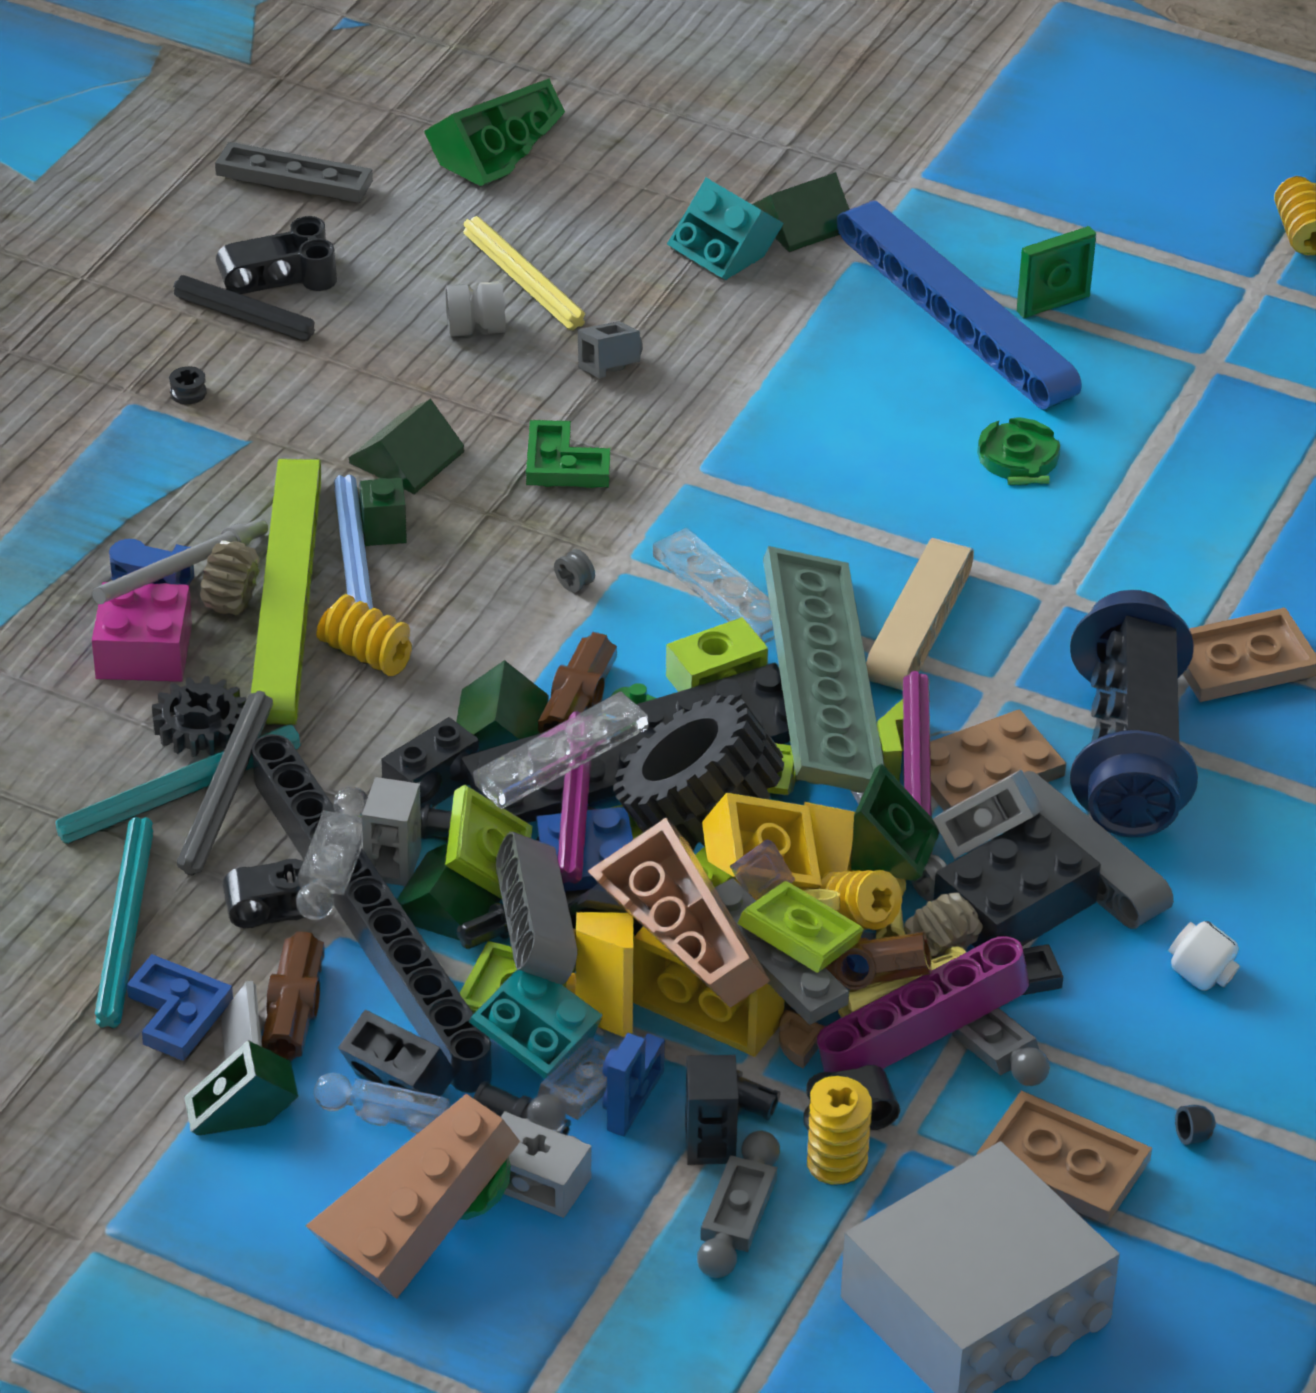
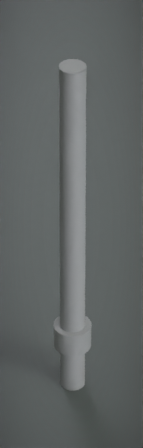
[92,518,268,604]

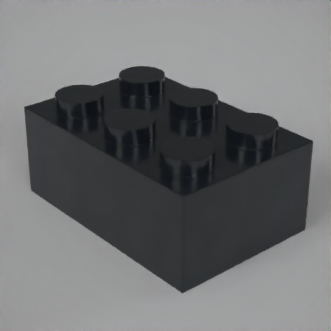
[933,813,1101,948]

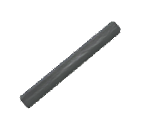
[177,691,273,876]

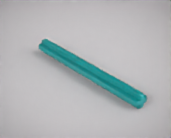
[55,725,301,844]
[95,817,154,1028]

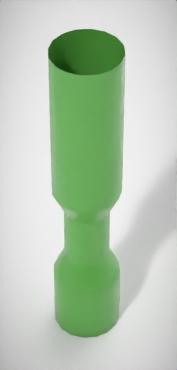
[1007,476,1050,485]

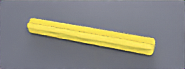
[464,216,585,331]

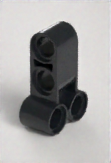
[216,216,337,294]

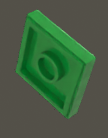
[1016,226,1097,318]

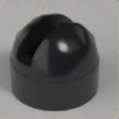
[1175,1105,1216,1145]

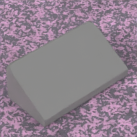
[221,981,262,1060]

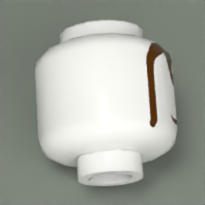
[1168,921,1240,991]

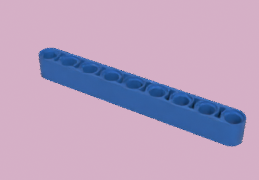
[837,200,1082,409]

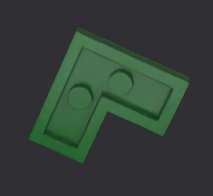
[526,420,610,488]

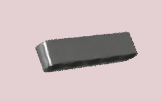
[1024,771,1174,929]
[496,832,577,985]

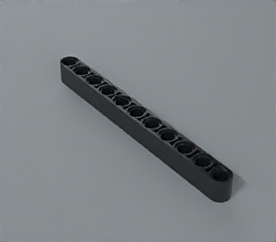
[252,734,492,1093]

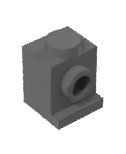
[578,321,643,378]

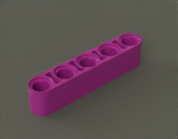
[817,936,1029,1072]

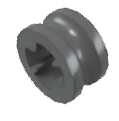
[554,549,595,593]

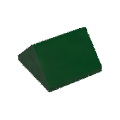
[752,172,850,252]
[349,398,464,495]
[456,660,549,752]
[851,763,940,881]
[397,842,501,941]

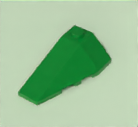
[424,78,565,186]

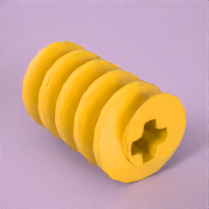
[1274,176,1316,255]
[316,594,412,676]
[806,870,902,930]
[807,1076,872,1185]

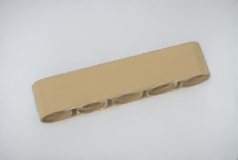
[866,538,974,691]

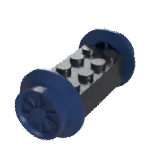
[1070,590,1198,838]

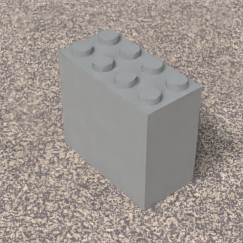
[840,1141,1120,1393]

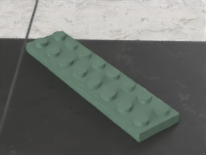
[763,546,884,793]

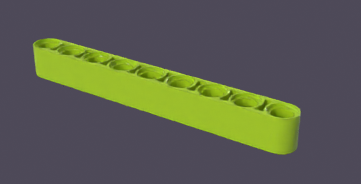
[251,459,321,725]

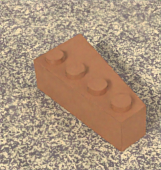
[588,818,770,1008]
[305,1094,520,1299]

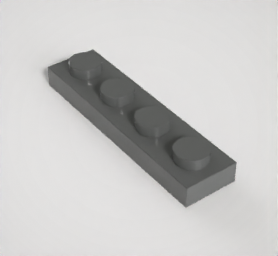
[215,142,373,203]
[715,878,849,1025]

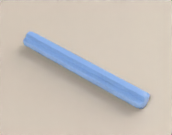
[334,474,373,610]

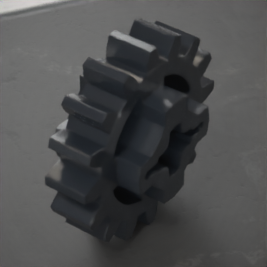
[152,676,247,757]

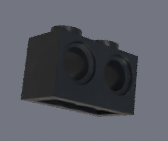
[381,717,479,808]
[338,1009,457,1112]
[685,1055,738,1165]

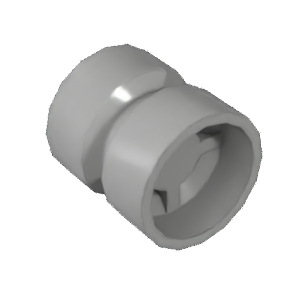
[445,282,506,337]

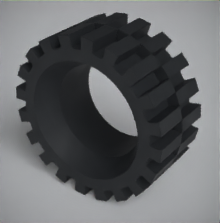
[613,695,784,851]

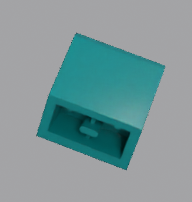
[667,177,784,280]
[469,970,603,1079]

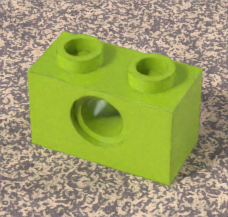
[666,617,768,692]

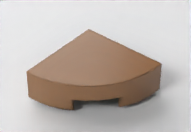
[779,1009,825,1068]

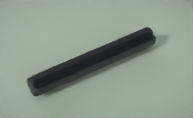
[173,275,315,341]

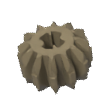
[200,540,260,615]
[904,893,983,959]

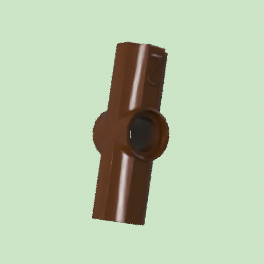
[538,632,617,733]
[825,931,932,990]
[261,932,325,1062]

